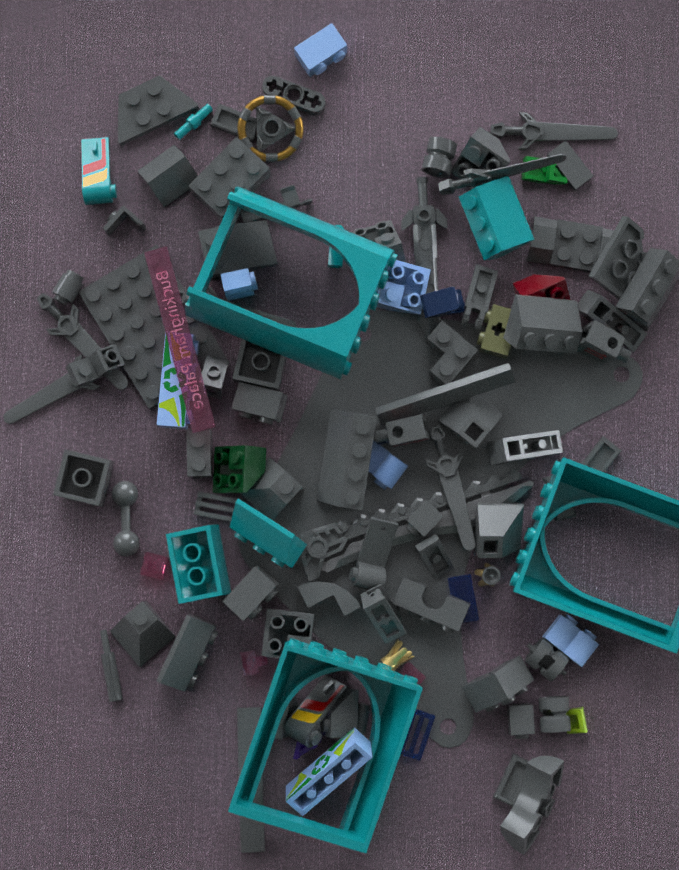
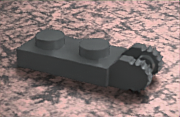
[461,264,498,331]

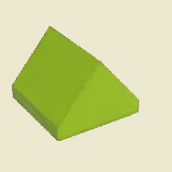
[566,707,588,734]

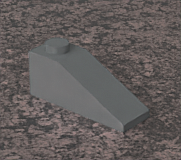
[578,290,648,352]
[487,430,563,465]

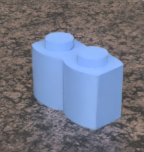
[221,268,258,301]
[542,614,599,667]

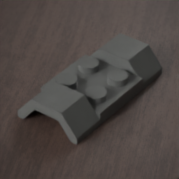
[526,216,614,273]

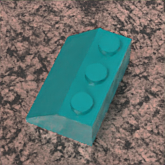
[459,176,535,260]
[230,498,307,568]
[166,525,231,604]

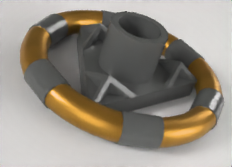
[237,95,304,162]

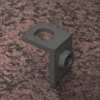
[103,205,146,236]
[199,356,229,400]

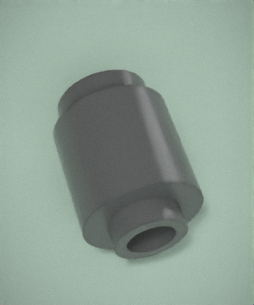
[52,269,84,305]

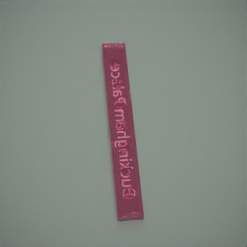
[144,246,216,433]

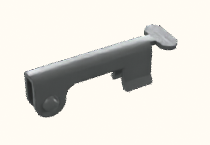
[240,185,313,223]

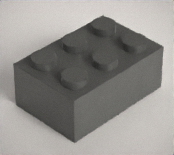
[189,137,271,221]

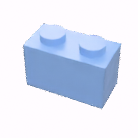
[294,23,347,77]

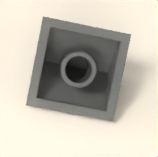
[138,145,198,208]

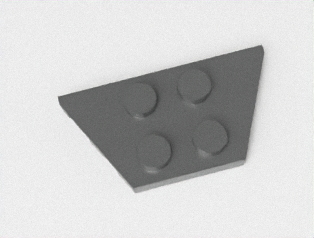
[118,75,199,146]

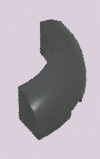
[500,756,564,855]

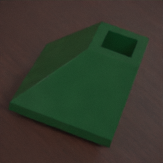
[213,445,266,493]

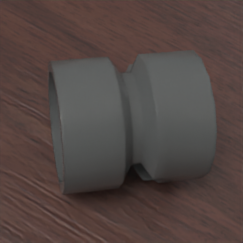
[421,137,457,178]
[538,696,571,733]

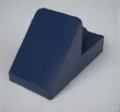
[420,287,465,318]

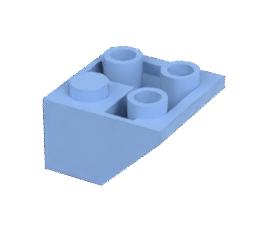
[377,260,431,315]

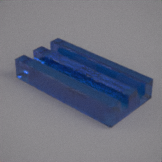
[401,708,435,761]

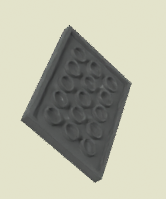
[79,245,228,409]

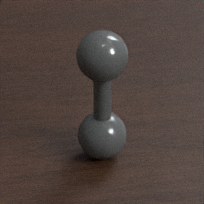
[112,481,140,557]

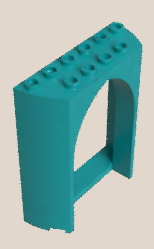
[185,187,398,380]
[509,457,679,654]
[228,638,423,853]

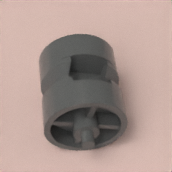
[524,637,569,682]

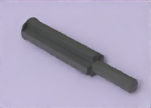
[100,629,123,702]

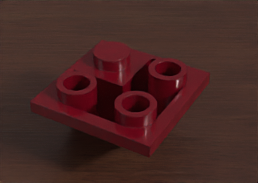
[512,274,571,300]

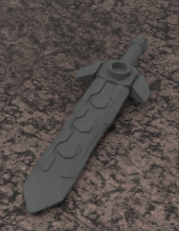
[401,177,447,336]

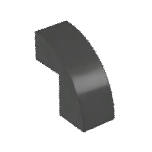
[298,582,361,616]

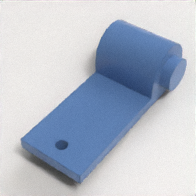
[369,440,408,490]

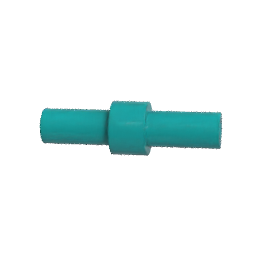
[174,104,213,140]

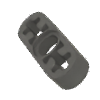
[262,76,325,115]

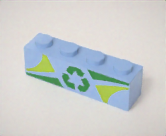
[157,332,199,430]
[286,727,372,816]

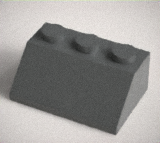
[616,248,679,332]
[503,294,582,354]
[156,614,218,692]

